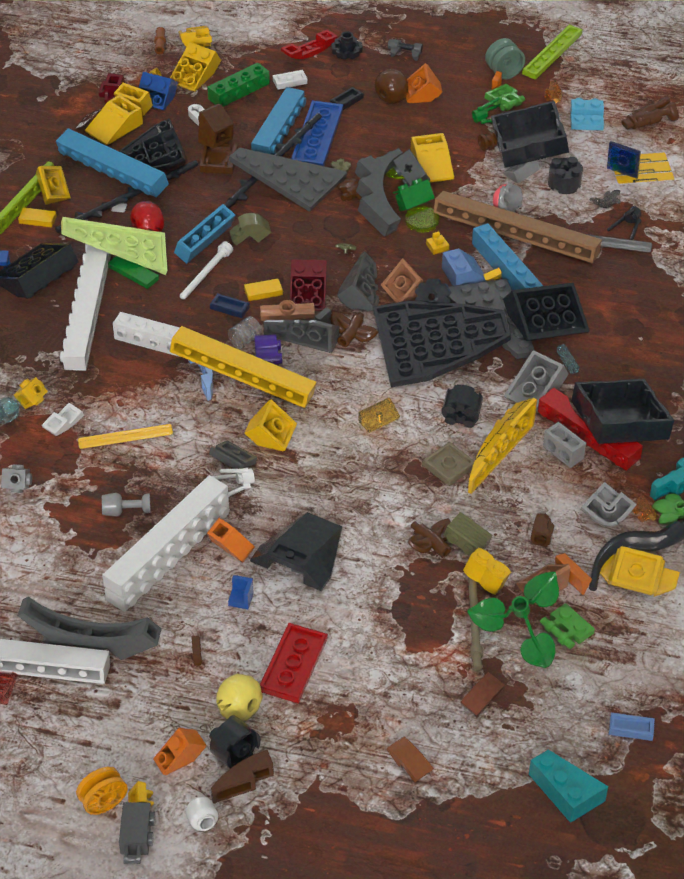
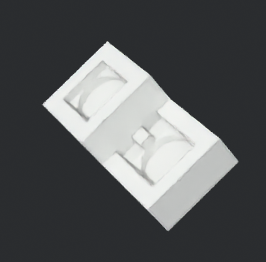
[42,403,84,436]

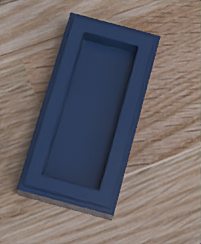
[210,293,250,318]

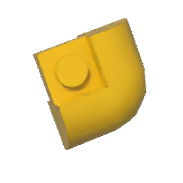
[178,25,212,47]

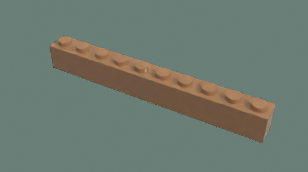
[433,191,602,263]

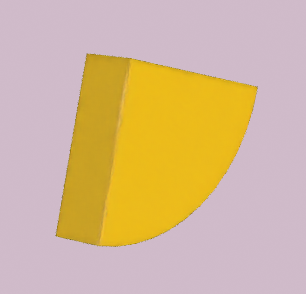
[483,268,502,281]

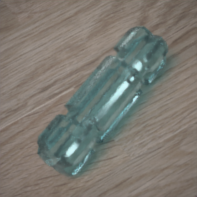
[557,344,580,374]

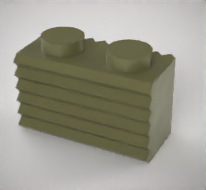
[444,512,493,556]

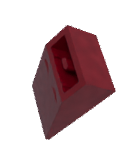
[290,259,327,311]

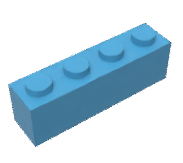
[174,204,235,264]

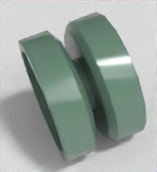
[485,38,525,80]

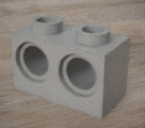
[543,422,586,468]

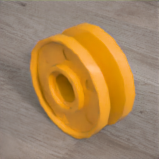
[76,766,128,815]

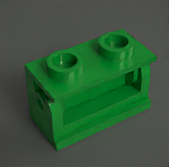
[393,178,435,211]

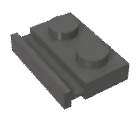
[209,440,257,469]

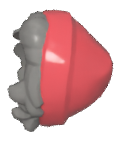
[493,182,523,213]

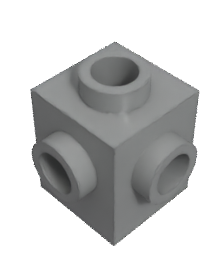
[1,464,32,493]

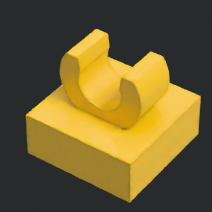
[426,231,449,255]
[128,781,154,807]

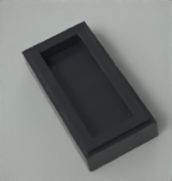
[330,87,364,110]

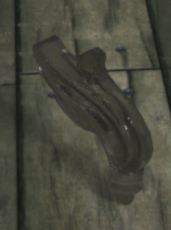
[589,190,621,208]

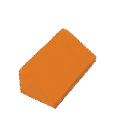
[555,553,592,595]

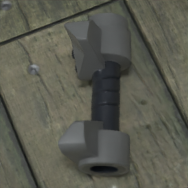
[388,39,423,61]

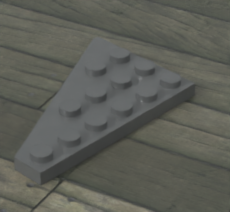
[229,147,347,212]
[448,279,535,359]

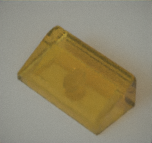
[358,398,400,433]

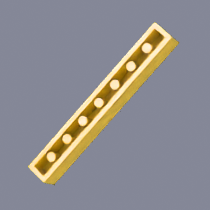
[170,326,316,408]

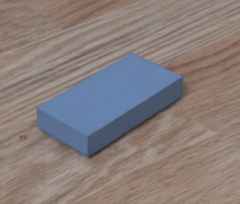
[609,712,655,741]

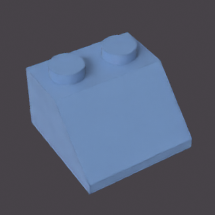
[442,248,486,286]

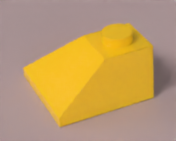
[244,399,297,451]

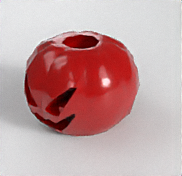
[130,201,164,232]

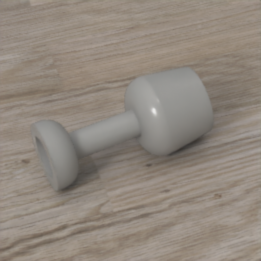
[102,493,150,516]

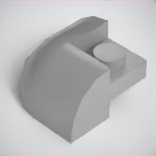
[580,482,637,526]

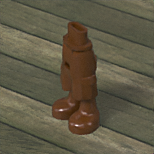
[621,97,679,130]

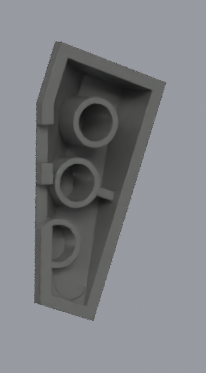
[337,251,379,311]
[264,320,339,353]

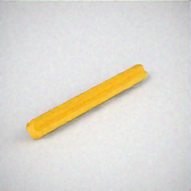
[78,424,173,449]

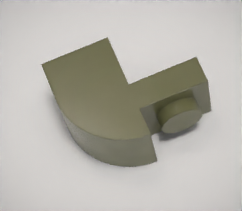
[230,213,271,245]

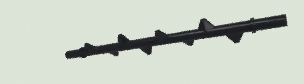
[224,113,322,209]
[55,160,198,233]

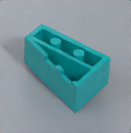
[529,749,609,823]

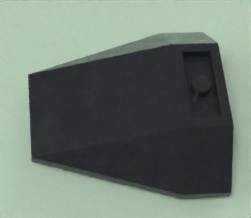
[119,118,188,170]
[250,512,342,591]

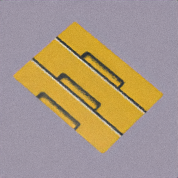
[609,152,675,184]

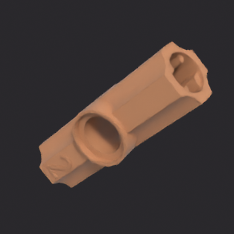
[260,300,315,321]

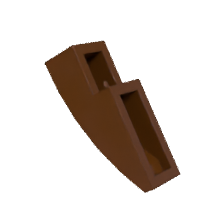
[211,750,274,804]

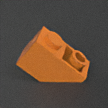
[207,518,255,563]
[153,728,207,775]

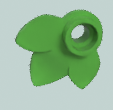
[652,494,684,524]

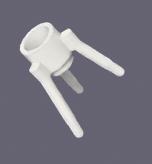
[212,467,255,497]

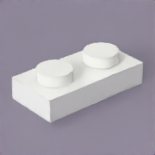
[273,70,307,90]

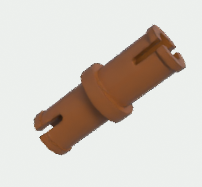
[154,27,166,54]

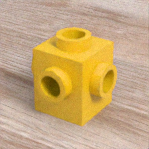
[13,377,48,409]

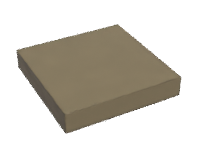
[422,442,474,486]

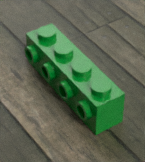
[207,62,270,107]

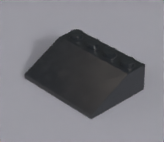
[0,243,79,299]
[503,282,590,341]

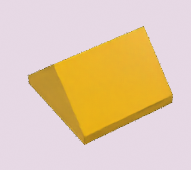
[36,166,71,205]

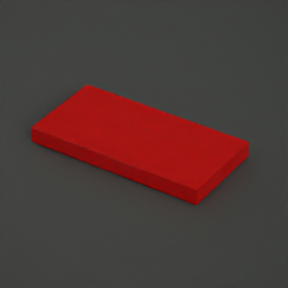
[260,623,328,704]

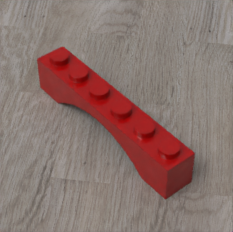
[538,388,643,471]

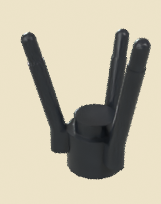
[607,206,642,240]

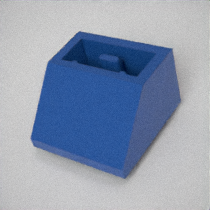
[139,72,178,110]

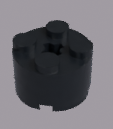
[548,156,583,194]
[441,385,483,428]
[209,715,261,768]

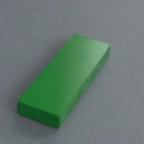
[108,256,159,289]

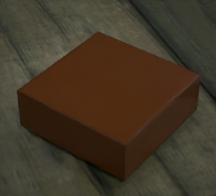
[191,636,202,666]

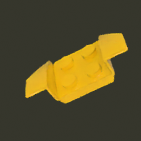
[600,546,680,597]

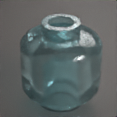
[0,397,19,424]

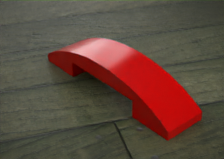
[281,29,338,59]

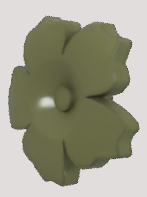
[331,158,351,172]
[335,243,356,254]

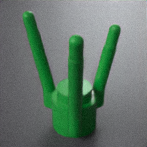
[472,97,501,124]

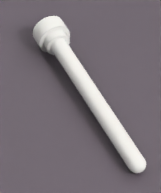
[180,241,233,300]

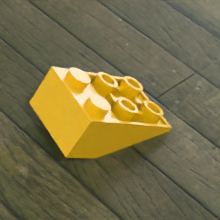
[170,42,221,92]
[85,95,143,146]
[411,133,454,183]

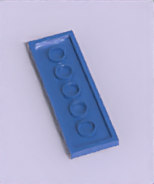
[291,100,343,166]

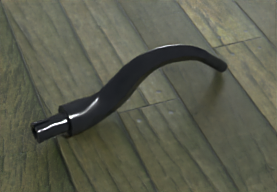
[589,521,684,591]

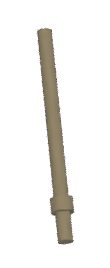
[468,577,483,671]

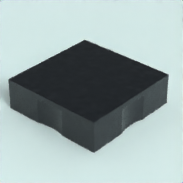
[491,101,569,168]
[571,379,674,444]

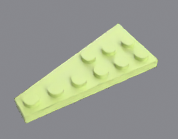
[61,217,167,275]

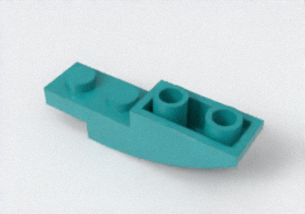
[650,457,684,500]

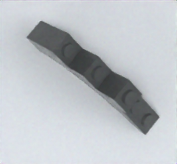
[355,148,403,237]
[17,596,162,660]

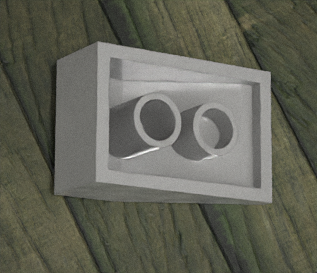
[504,350,568,412]

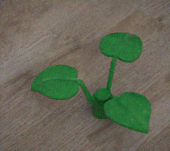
[468,572,559,668]

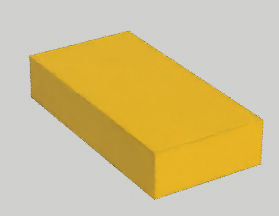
[18,208,57,227]
[244,279,283,301]

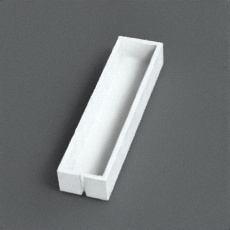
[102,475,230,612]

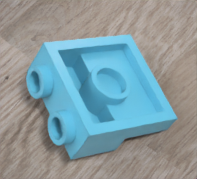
[570,98,604,130]

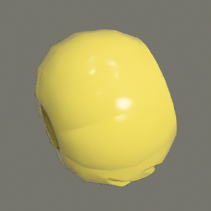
[216,674,263,721]

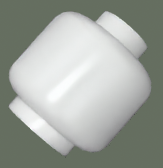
[186,797,218,831]

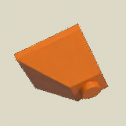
[406,63,443,103]

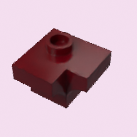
[98,73,125,104]

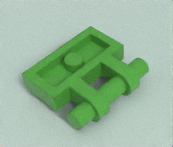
[484,84,525,111]
[540,603,595,649]

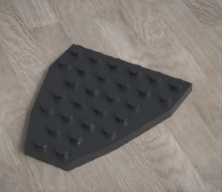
[373,301,511,388]

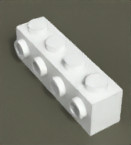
[113,312,180,357]

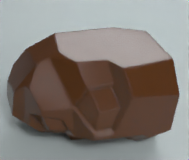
[530,513,555,547]

